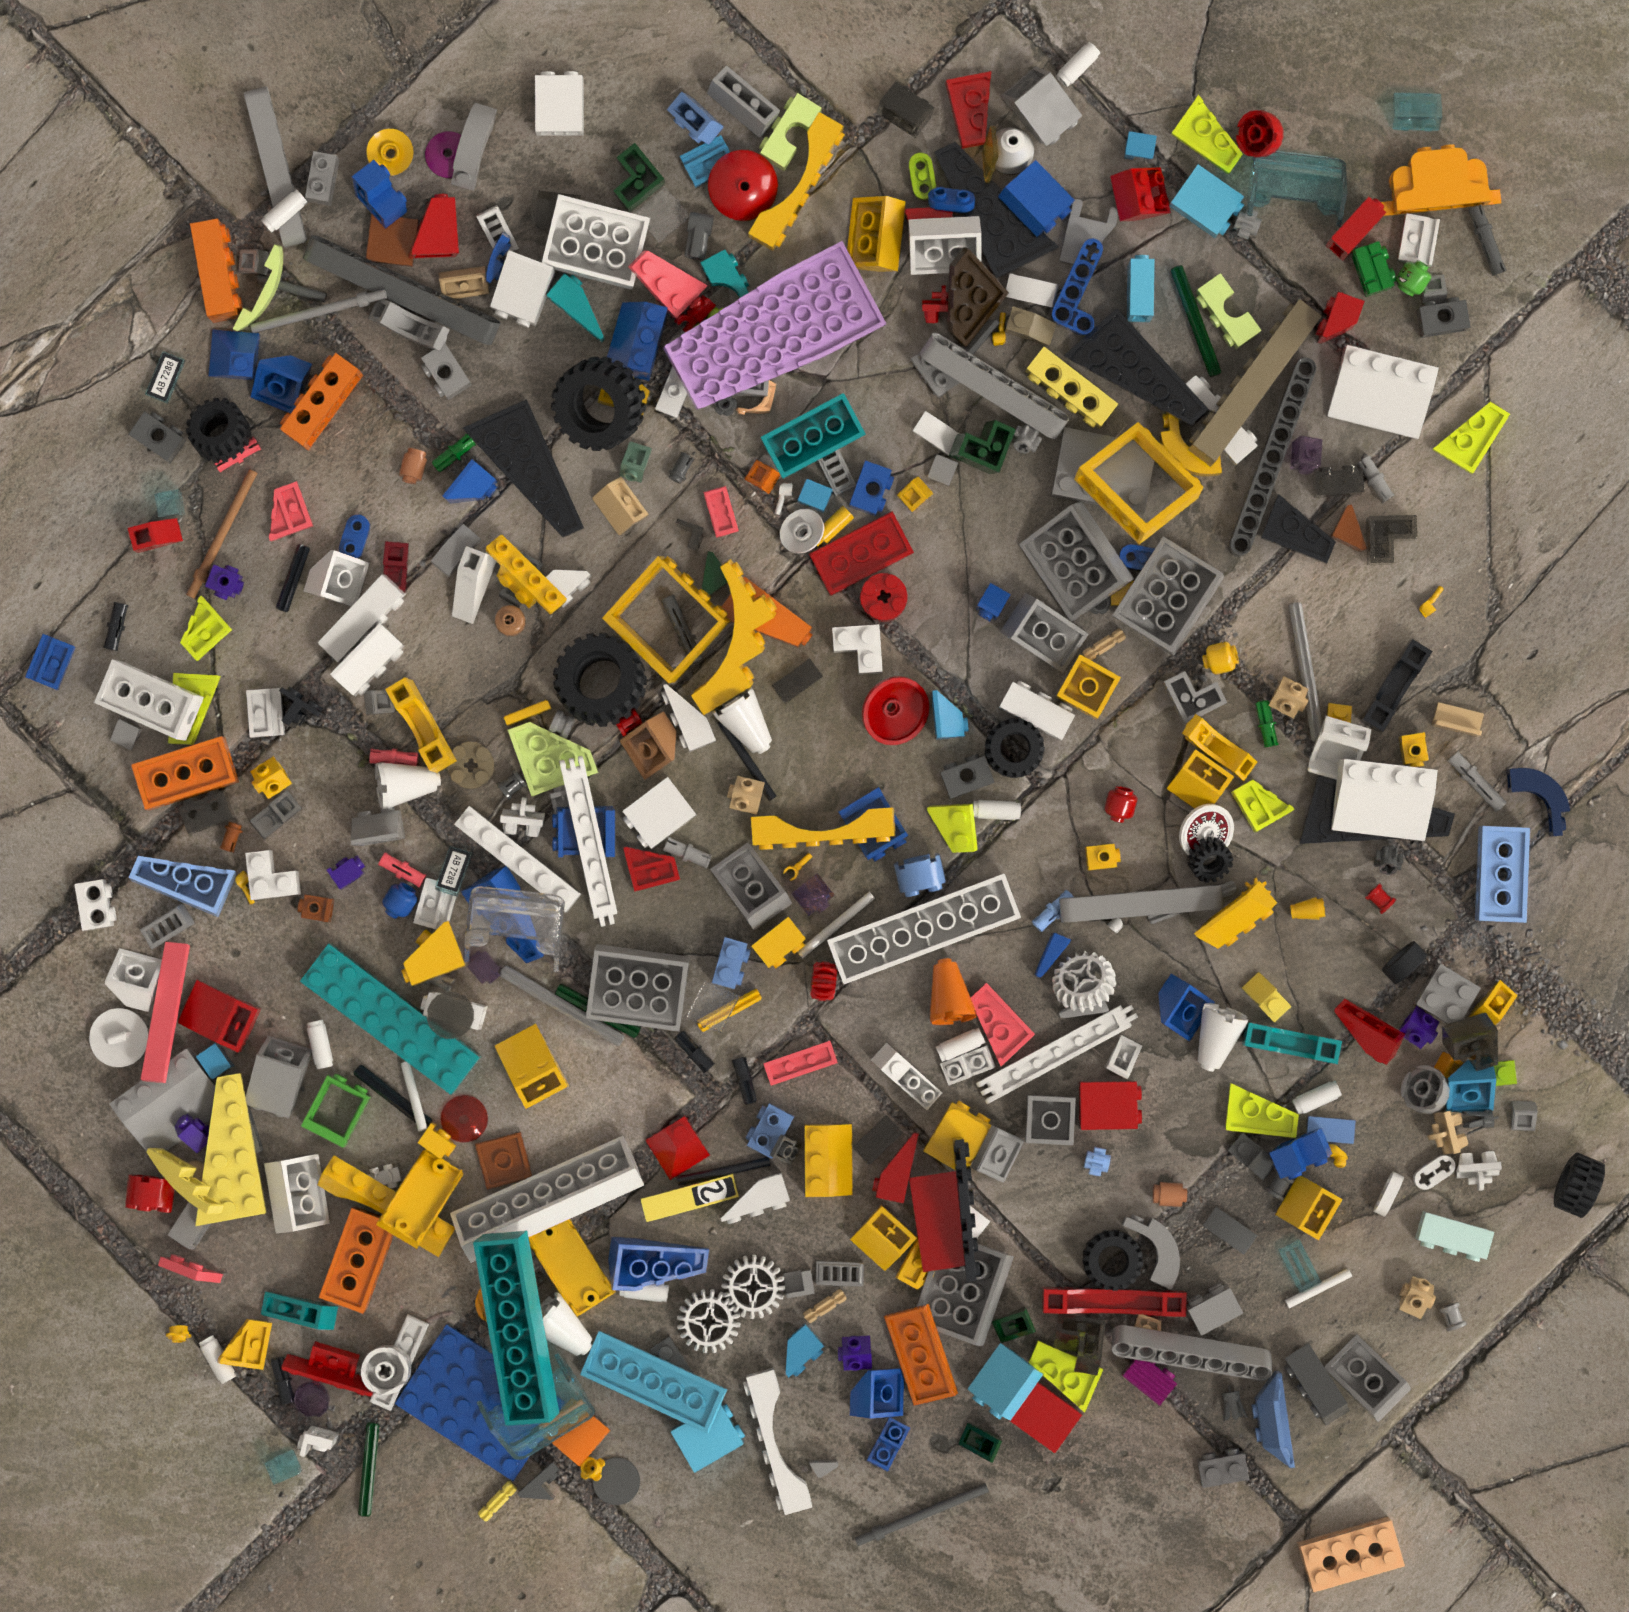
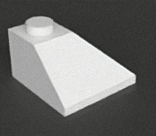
[304,550,369,607]
[105,948,162,1012]

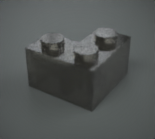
[1366,515,1417,565]
[1442,1012,1498,1071]
[1053,1314,1106,1375]

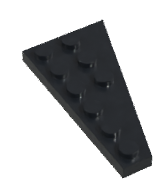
[934,142,1059,279]
[1064,308,1209,427]
[463,399,585,538]
[1299,776,1455,844]

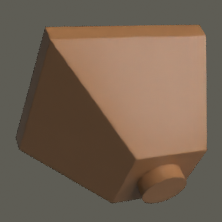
[620,711,676,780]

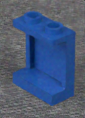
[838,787,908,862]
[552,806,615,858]

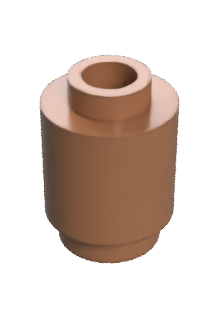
[399,448,427,484]
[1153,1182,1187,1207]

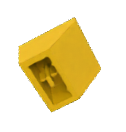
[1166,749,1234,809]
[1275,1175,1343,1240]
[850,1204,917,1271]

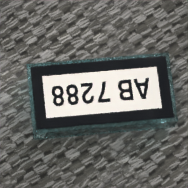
[145,351,185,404]
[435,846,472,897]

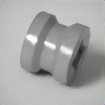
[549,710,575,738]

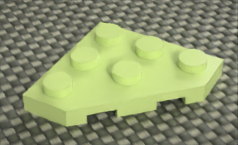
[508,722,598,797]

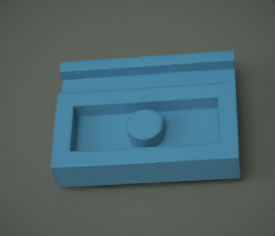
[680,135,730,188]

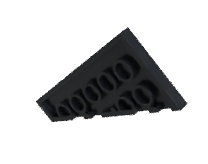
[953,1137,980,1282]

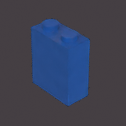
[998,160,1075,237]

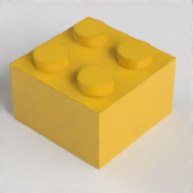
[1056,655,1121,720]

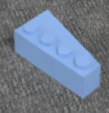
[128,856,237,917]

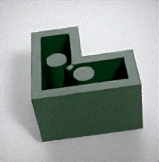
[613,143,666,213]
[949,420,1016,474]

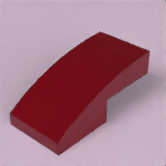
[383,541,409,593]

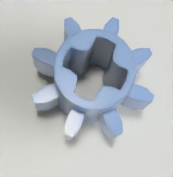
[1084,1147,1111,1177]

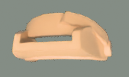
[736,380,777,415]

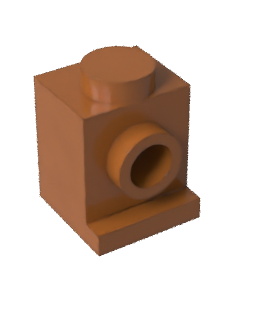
[297,894,335,922]

